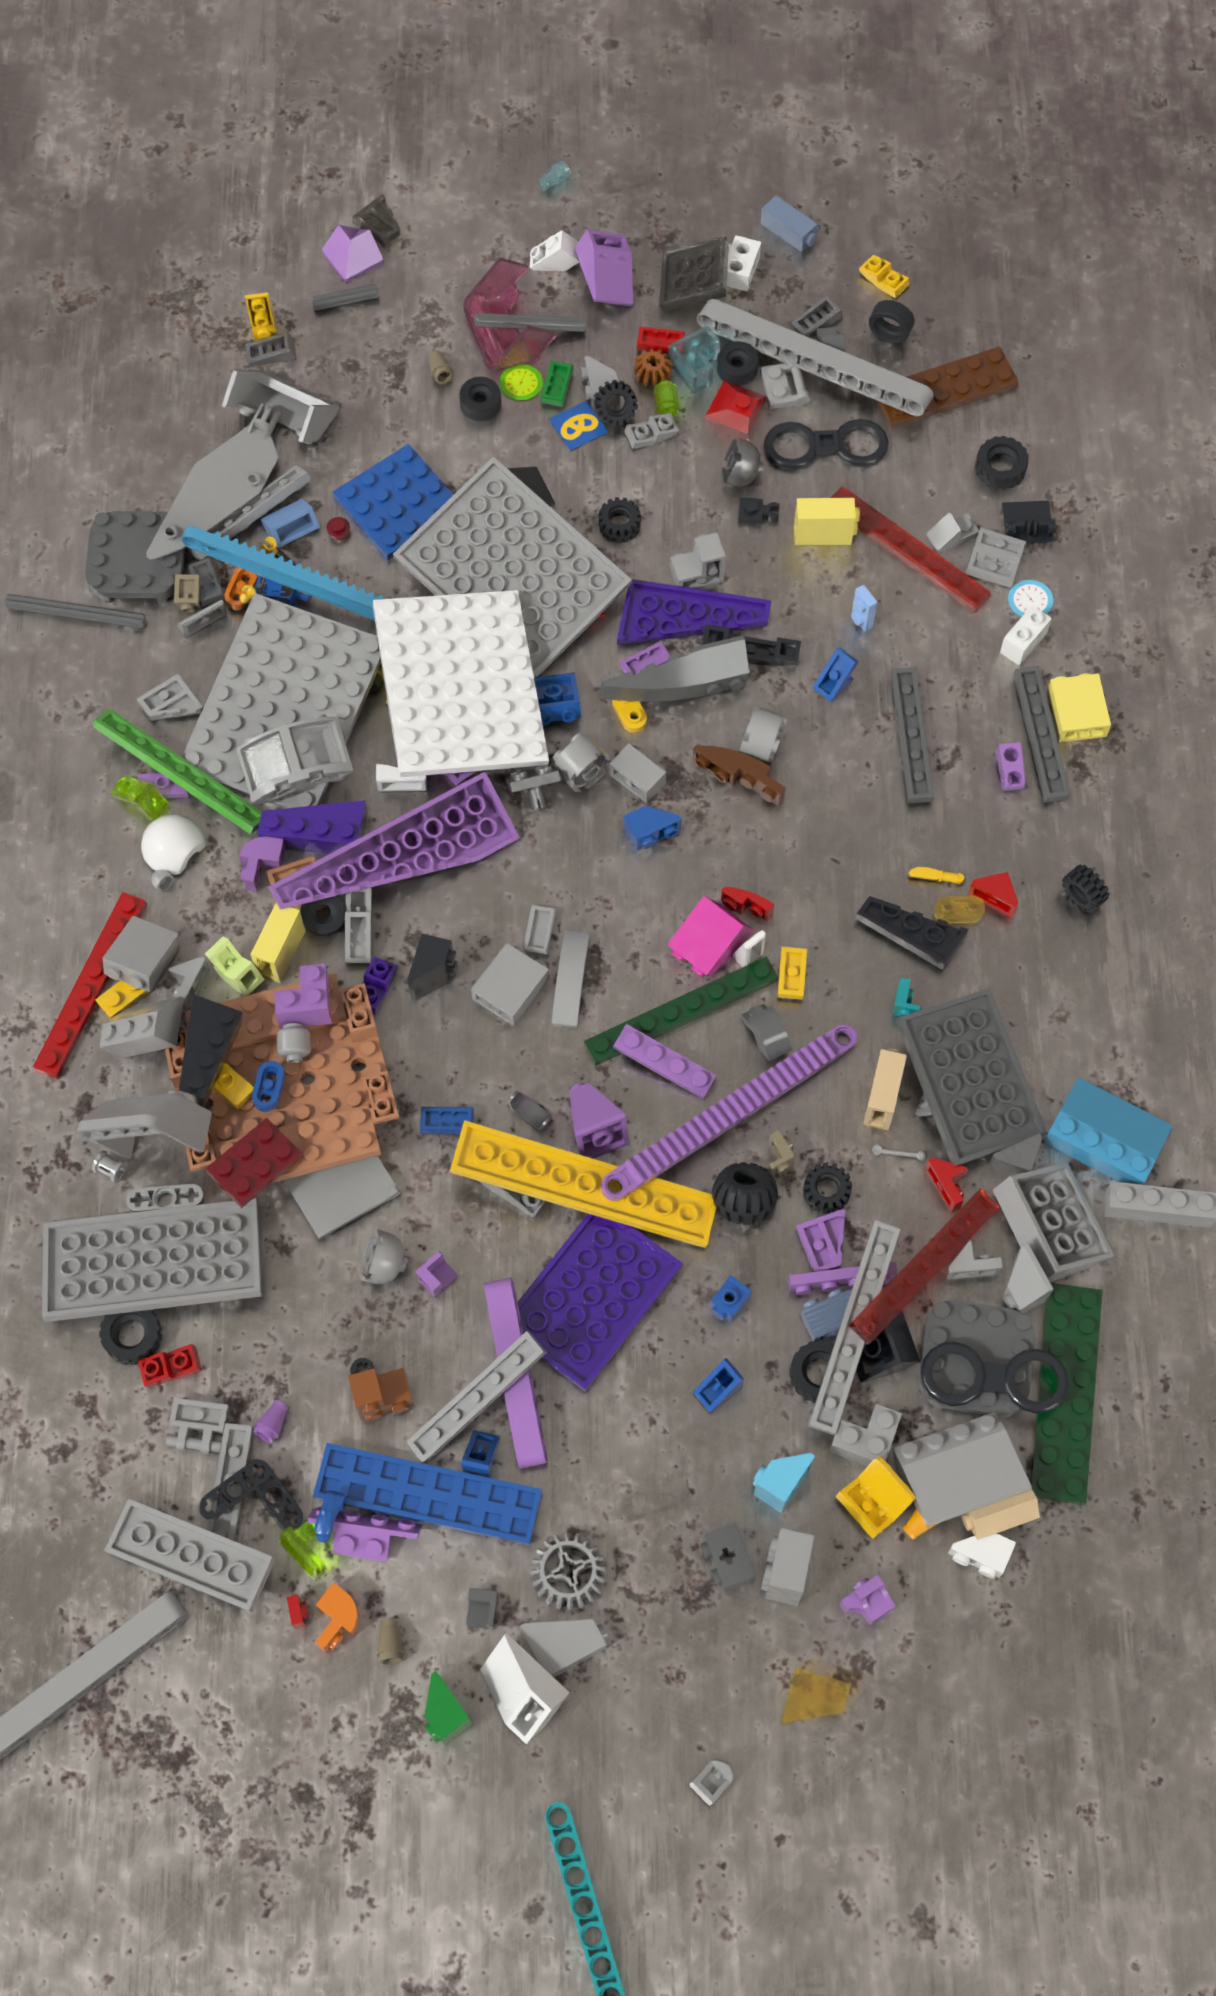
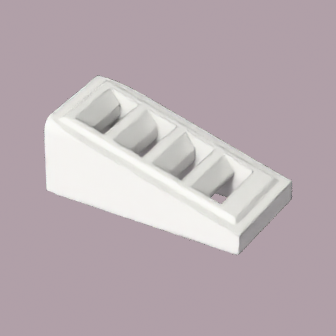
[376,764,428,792]
[733,930,766,967]

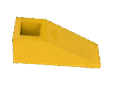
[245,293,277,341]

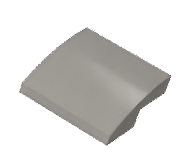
[965,527,1026,588]

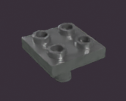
[505,765,561,810]

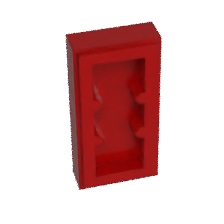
[637,326,685,355]

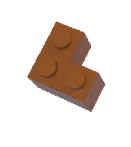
[348,1367,414,1421]

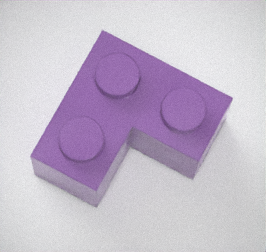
[274,963,332,1029]

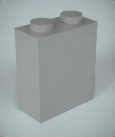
[103,916,179,992]
[471,943,549,1026]

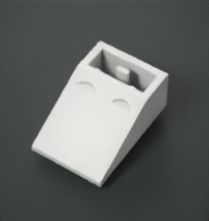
[480,1633,570,1744]

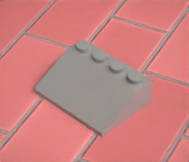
[993,1163,1115,1282]
[892,1412,1032,1527]

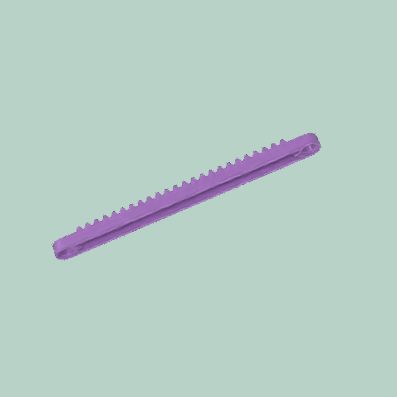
[601,1025,857,1201]

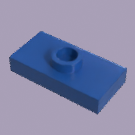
[420,1106,474,1135]

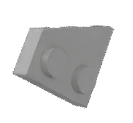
[137,674,203,721]

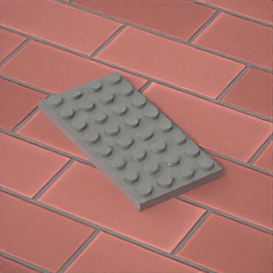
[42,1198,262,1322]

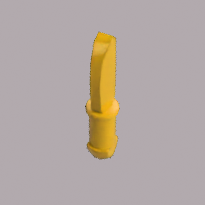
[908,867,966,884]

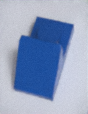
[812,647,859,702]

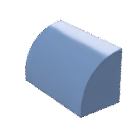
[261,499,320,548]

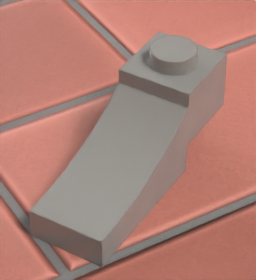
[345,887,372,963]

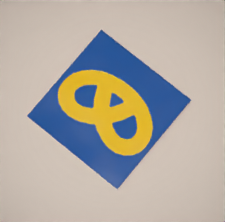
[548,401,608,451]

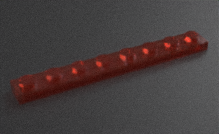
[830,486,991,613]
[848,1188,999,1345]

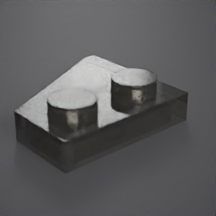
[352,194,400,247]

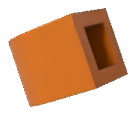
[315,1582,360,1653]

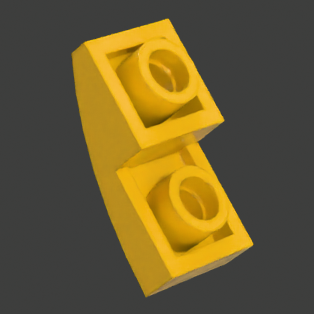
[859,254,910,298]

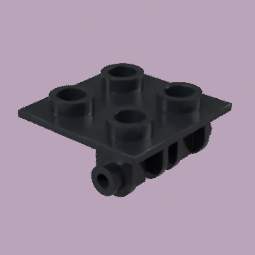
[1002,500,1055,543]

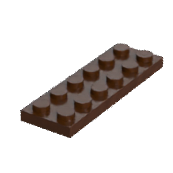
[877,346,1019,429]

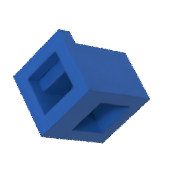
[710,1275,752,1322]

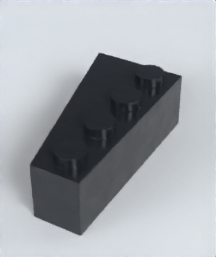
[178,994,243,1108]

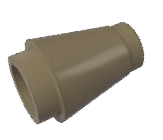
[429,350,454,384]
[376,1620,405,1665]

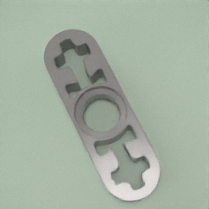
[126,1184,205,1212]

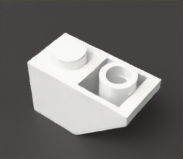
[530,230,579,272]
[948,1533,1016,1579]

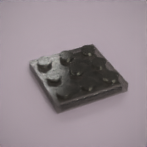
[659,236,729,312]

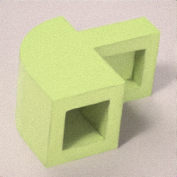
[205,936,265,996]

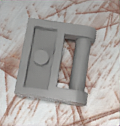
[760,363,811,410]

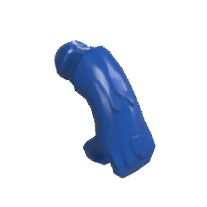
[314,1490,345,1543]

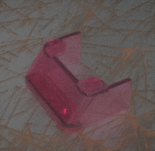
[463,257,557,371]

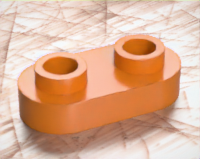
[225,568,258,610]

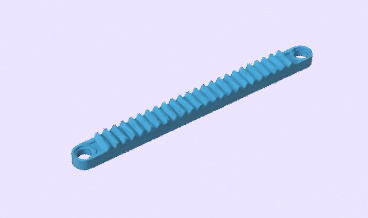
[181,526,391,621]

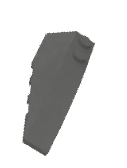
[600,635,749,702]

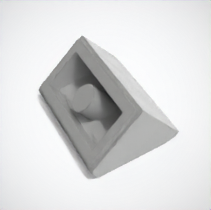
[177,599,227,638]

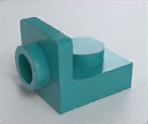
[892,978,921,1017]

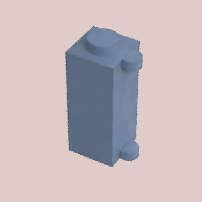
[760,195,821,252]

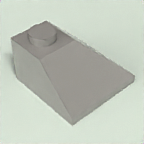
[1003,1242,1053,1314]

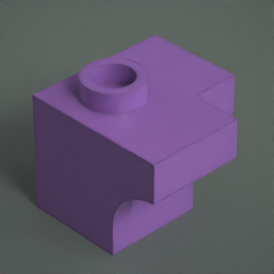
[839,1575,896,1625]

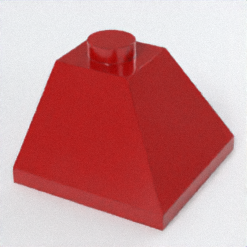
[705,380,766,434]

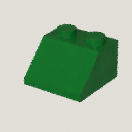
[424,1671,473,1746]

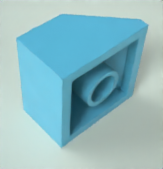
[753,1453,815,1513]

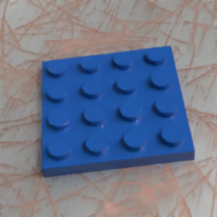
[333,444,454,560]

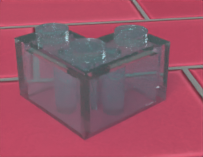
[669,325,720,394]

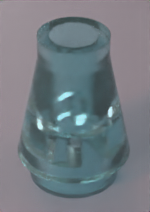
[537,160,572,191]

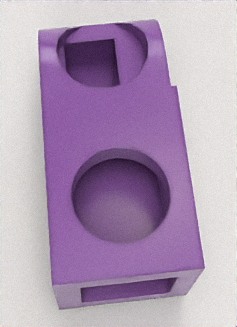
[995,742,1025,791]

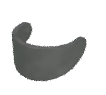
[508,1091,552,1130]

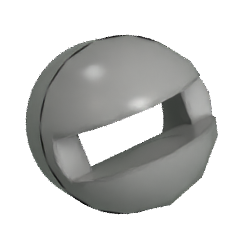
[151,870,174,892]

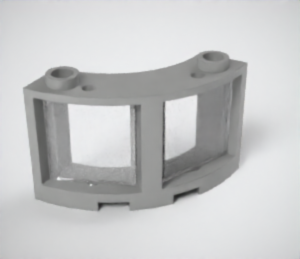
[236,714,354,803]

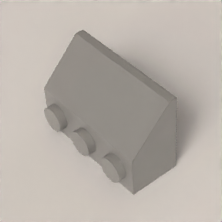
[99,996,184,1058]

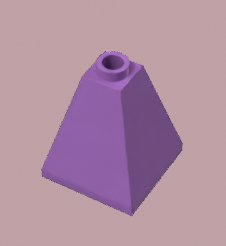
[569,1083,630,1159]

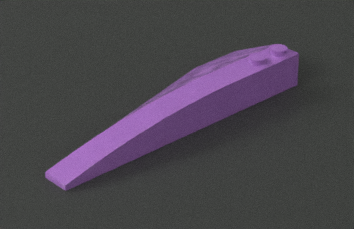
[268,772,520,909]

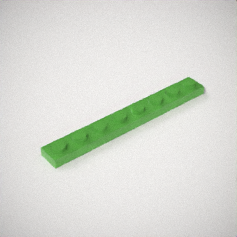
[93,708,262,834]

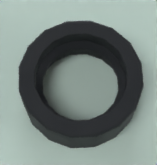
[868,300,915,343]

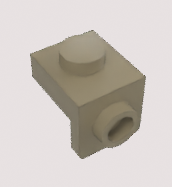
[768,1130,795,1176]

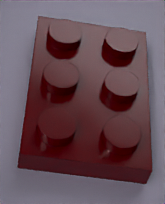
[205,1118,303,1209]

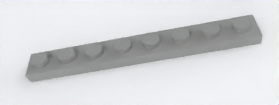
[808,1220,900,1435]

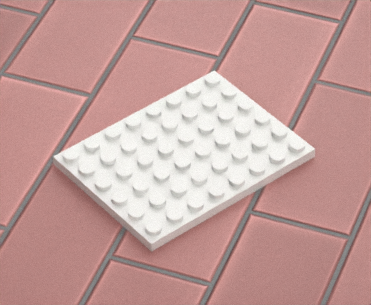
[373,590,549,777]

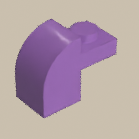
[239,837,286,892]

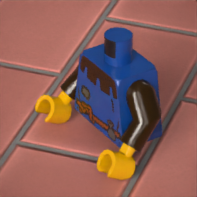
[240,536,312,607]

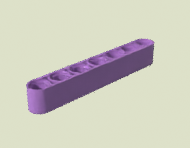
[484,1277,548,1469]

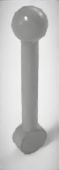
[872,1145,927,1161]

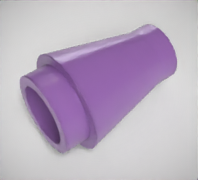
[253,1400,289,1443]

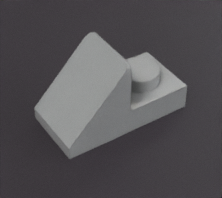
[926,512,979,554]
[167,957,209,1011]
[945,1240,1003,1280]

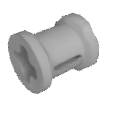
[92,1150,127,1183]

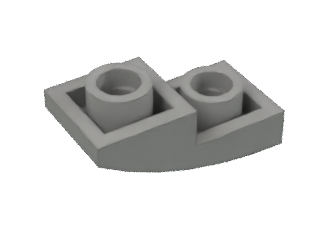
[625,413,679,449]

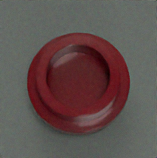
[326,517,350,540]

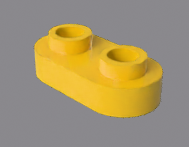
[612,700,647,733]

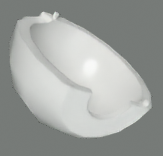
[141,815,206,875]

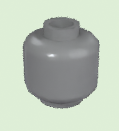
[276,1023,311,1063]

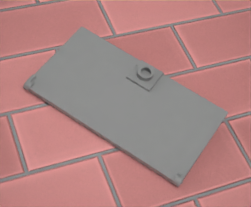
[283,1076,401,1239]

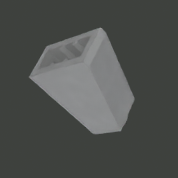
[520,1619,609,1677]

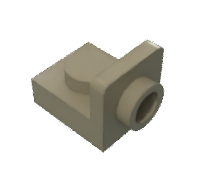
[174,574,202,613]

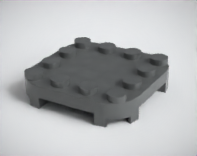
[85,511,185,603]
[918,1300,1035,1419]

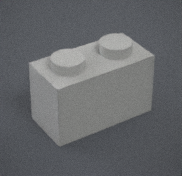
[609,743,666,803]

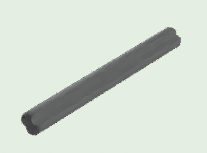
[474,313,586,332]

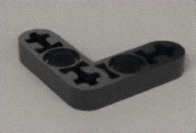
[198,1459,303,1532]

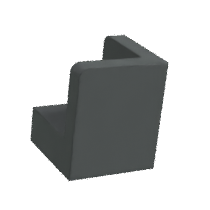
[466,1588,499,1630]

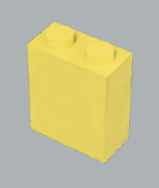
[794,498,860,545]
[1047,673,1111,742]
[251,903,306,983]

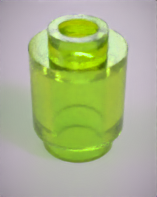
[654,381,680,416]

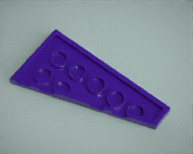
[617,579,772,645]

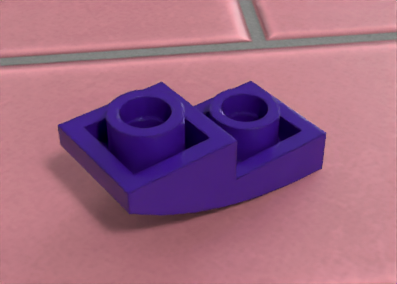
[362,957,398,1015]

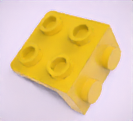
[835,1456,915,1539]

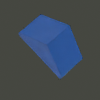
[693,1358,744,1413]
[461,1430,500,1478]

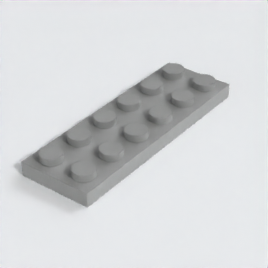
[104,1499,276,1613]

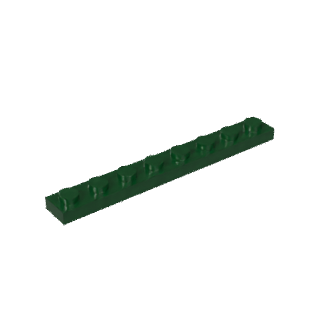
[584,956,779,1066]

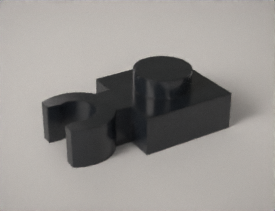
[738,497,780,524]

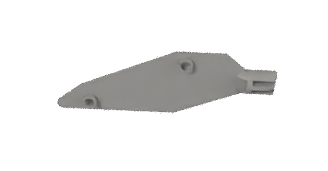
[146,403,282,560]

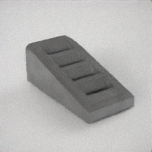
[791,295,843,337]
[245,332,297,366]

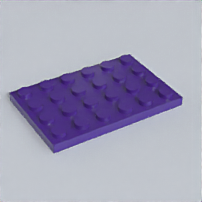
[518,1214,683,1392]

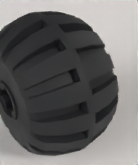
[712,1162,778,1225]

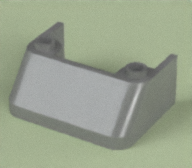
[222,370,339,444]
[76,1091,212,1159]

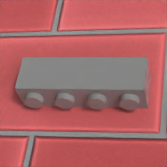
[1104,1181,1216,1228]

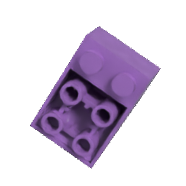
[575,229,633,306]

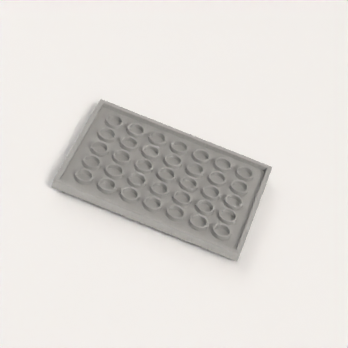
[393,456,632,678]
[182,593,381,809]

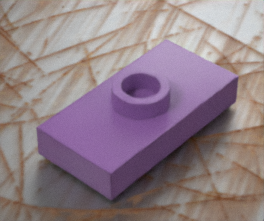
[619,641,671,674]
[138,773,189,800]

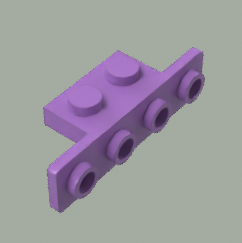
[308,1506,422,1562]

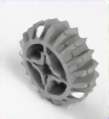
[530,1532,606,1611]

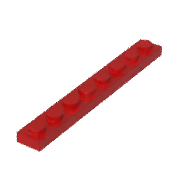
[33,892,147,1079]

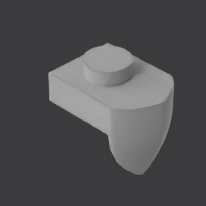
[689,1759,734,1806]

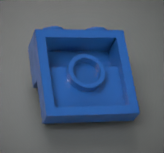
[534,672,581,725]

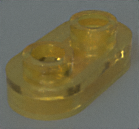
[934,896,985,923]

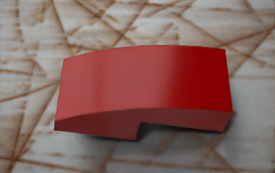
[721,887,774,921]
[138,1344,202,1387]

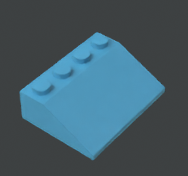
[1044,1077,1173,1185]

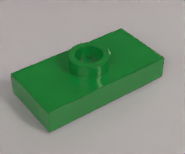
[540,361,574,407]

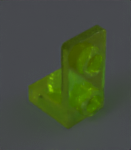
[110,776,169,822]

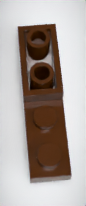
[693,745,786,806]

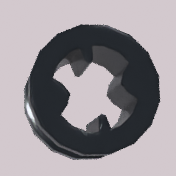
[350,1358,376,1375]

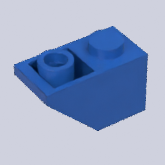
[623,806,682,851]

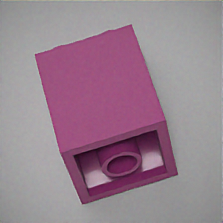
[667,896,754,977]

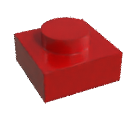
[287,1594,309,1629]

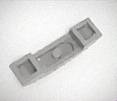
[552,930,590,1028]

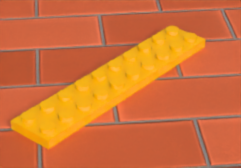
[449,1120,716,1248]

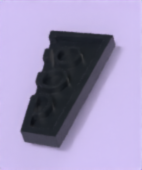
[855,896,969,970]

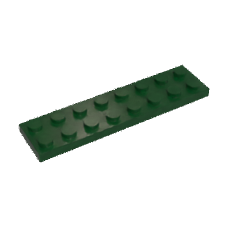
[1030,1282,1103,1505]

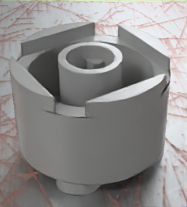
[739,706,787,763]
[552,732,611,792]

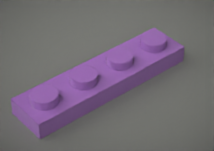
[613,1024,717,1099]
[787,1261,898,1295]

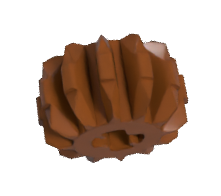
[634,347,673,388]

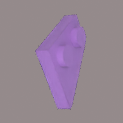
[796,1209,846,1272]

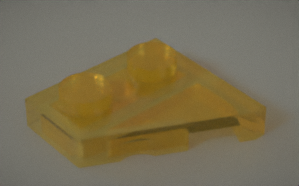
[781,1667,851,1724]

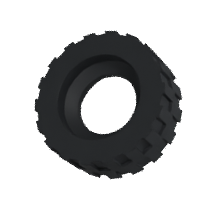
[975,436,1029,490]
[99,1310,162,1365]
[790,1340,834,1403]

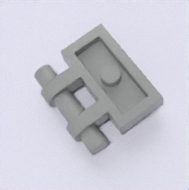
[166,1398,230,1454]

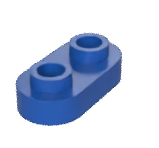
[252,1061,285,1112]

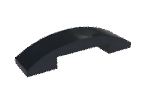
[702,625,801,666]

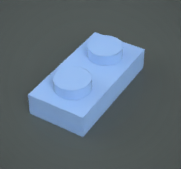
[851,584,877,632]

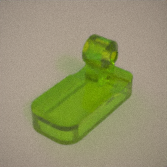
[279,1521,326,1580]

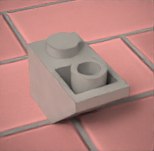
[581,356,620,408]

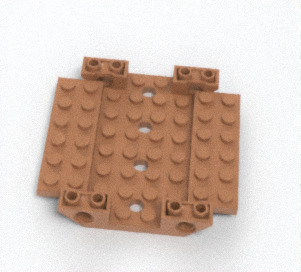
[165,973,399,1195]

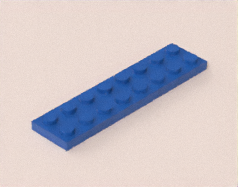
[313,1443,542,1546]

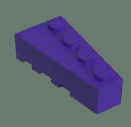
[258,800,368,854]

